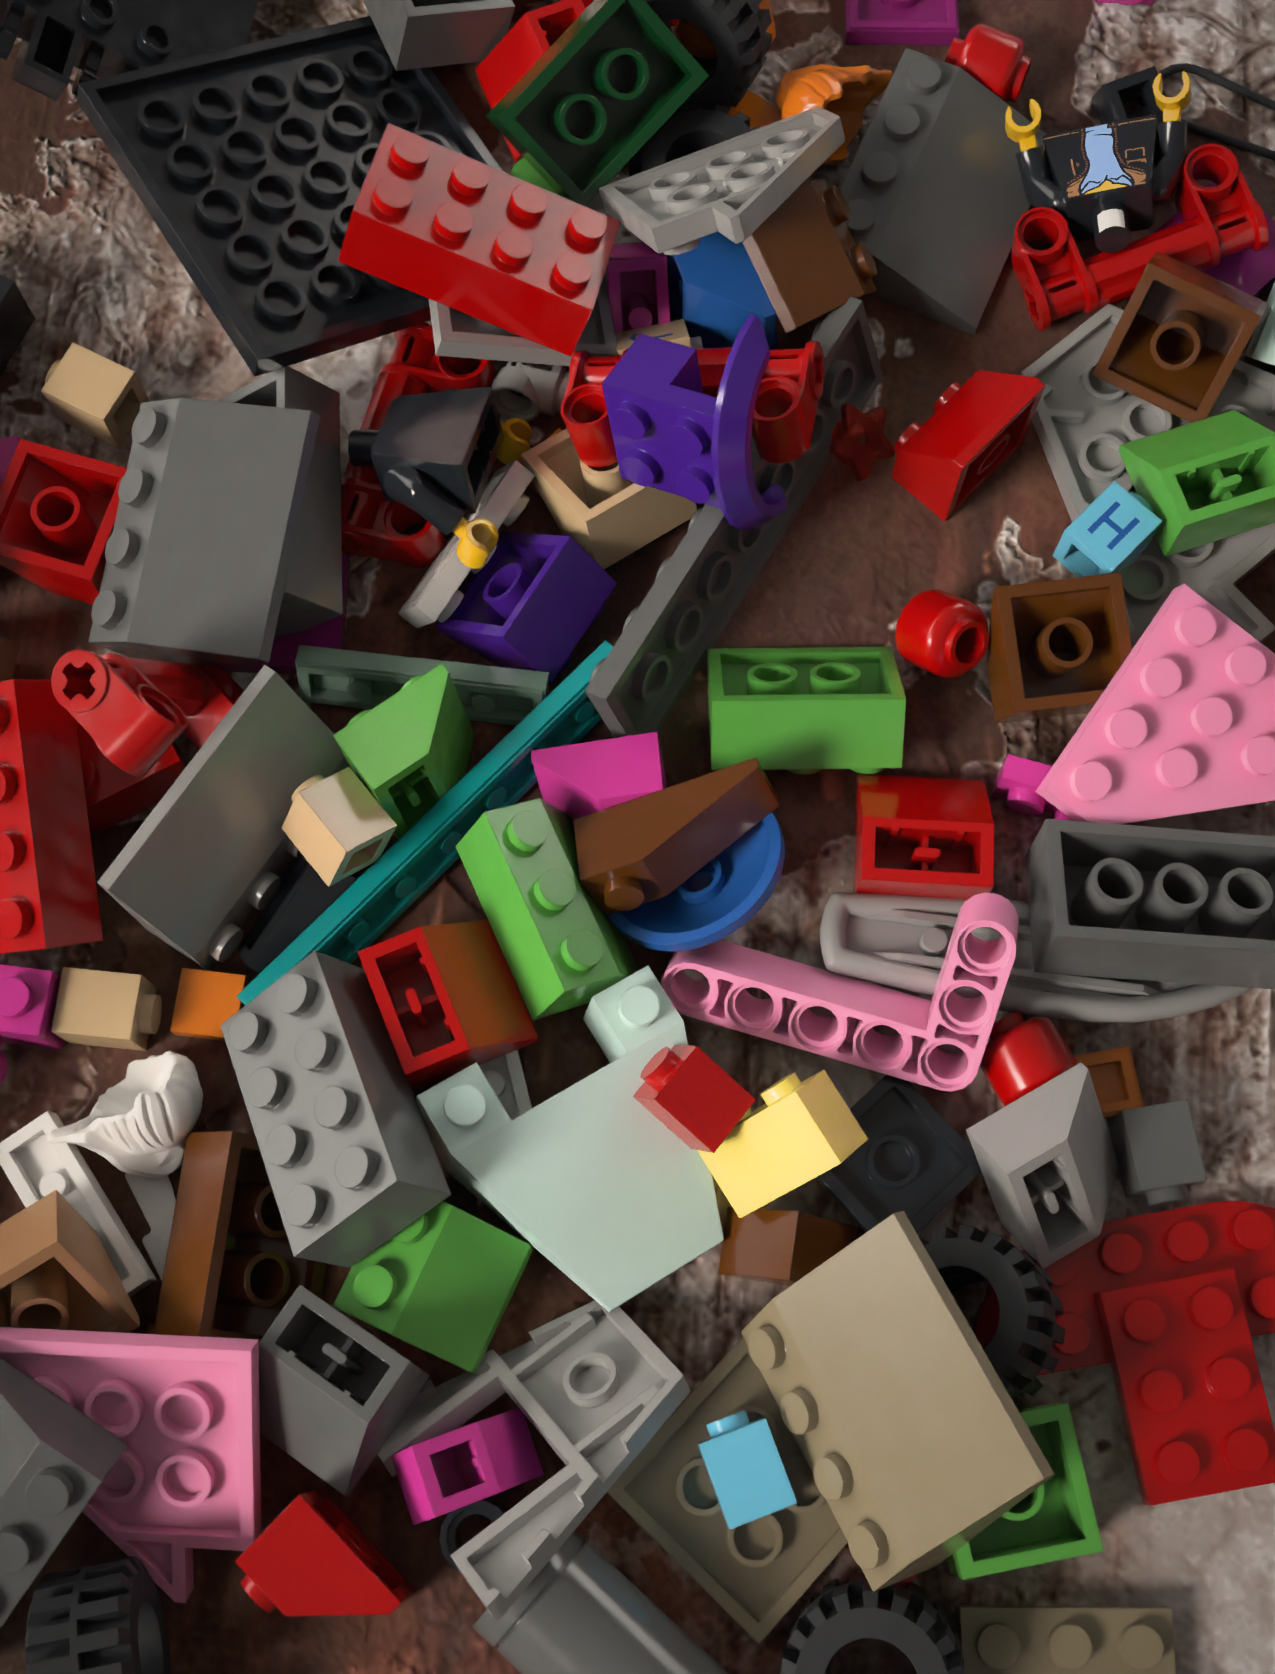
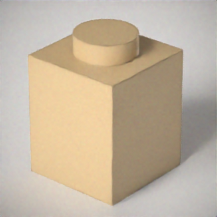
[41,342,149,448]
[281,767,397,887]
[51,967,162,1051]

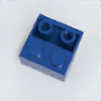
[666,231,779,349]

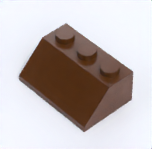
[153,1131,326,1342]

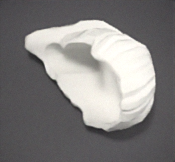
[47,1051,203,1179]

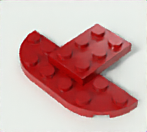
[972,1201,1275,1506]

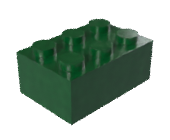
[486,0,709,207]

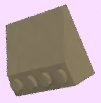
[741,1211,1055,1592]

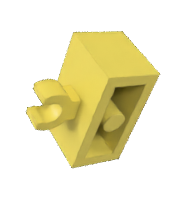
[697,1069,868,1218]

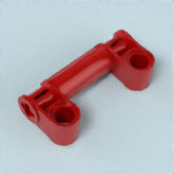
[1011,143,1269,332]
[341,322,496,567]
[561,341,824,468]
[51,649,244,777]

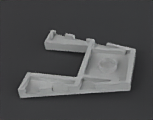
[377,1300,691,1621]

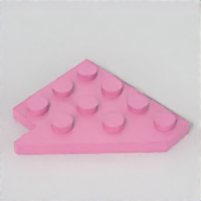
[0,1327,261,1603]

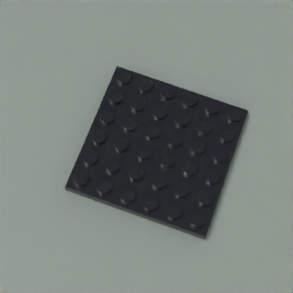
[77,16,503,376]

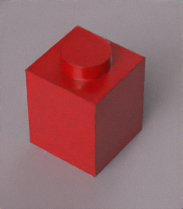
[633,1045,756,1153]

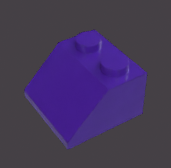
[436,531,617,683]

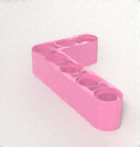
[661,893,1019,1092]

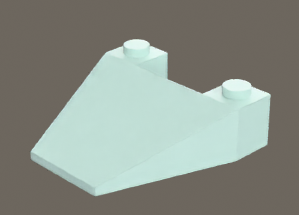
[416,965,724,1312]

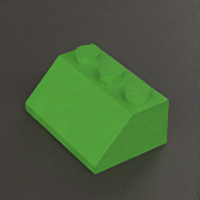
[707,647,906,775]
[455,798,639,1021]

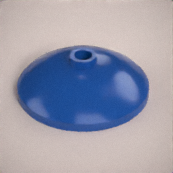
[608,812,785,951]

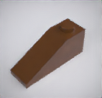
[573,758,779,916]

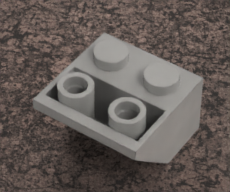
[966,1062,1119,1269]

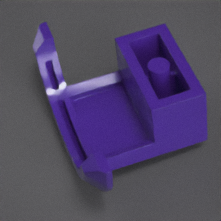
[602,314,788,531]

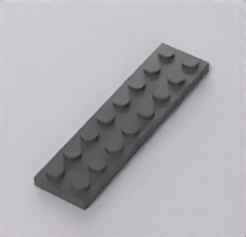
[585,297,884,738]

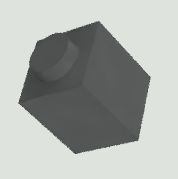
[1107,1099,1207,1206]

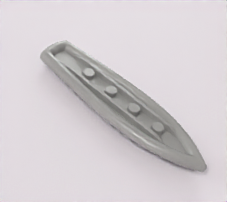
[820,892,1250,1023]

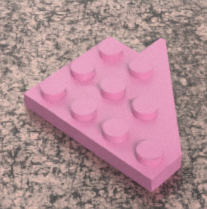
[1035,584,1275,825]

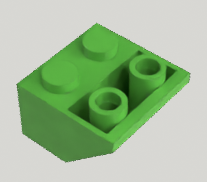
[1118,410,1275,557]
[333,663,475,840]

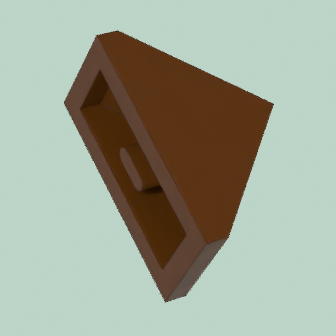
[718,1207,860,1286]

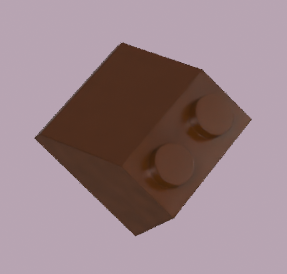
[742,179,877,333]
[1092,251,1268,423]
[987,572,1132,724]

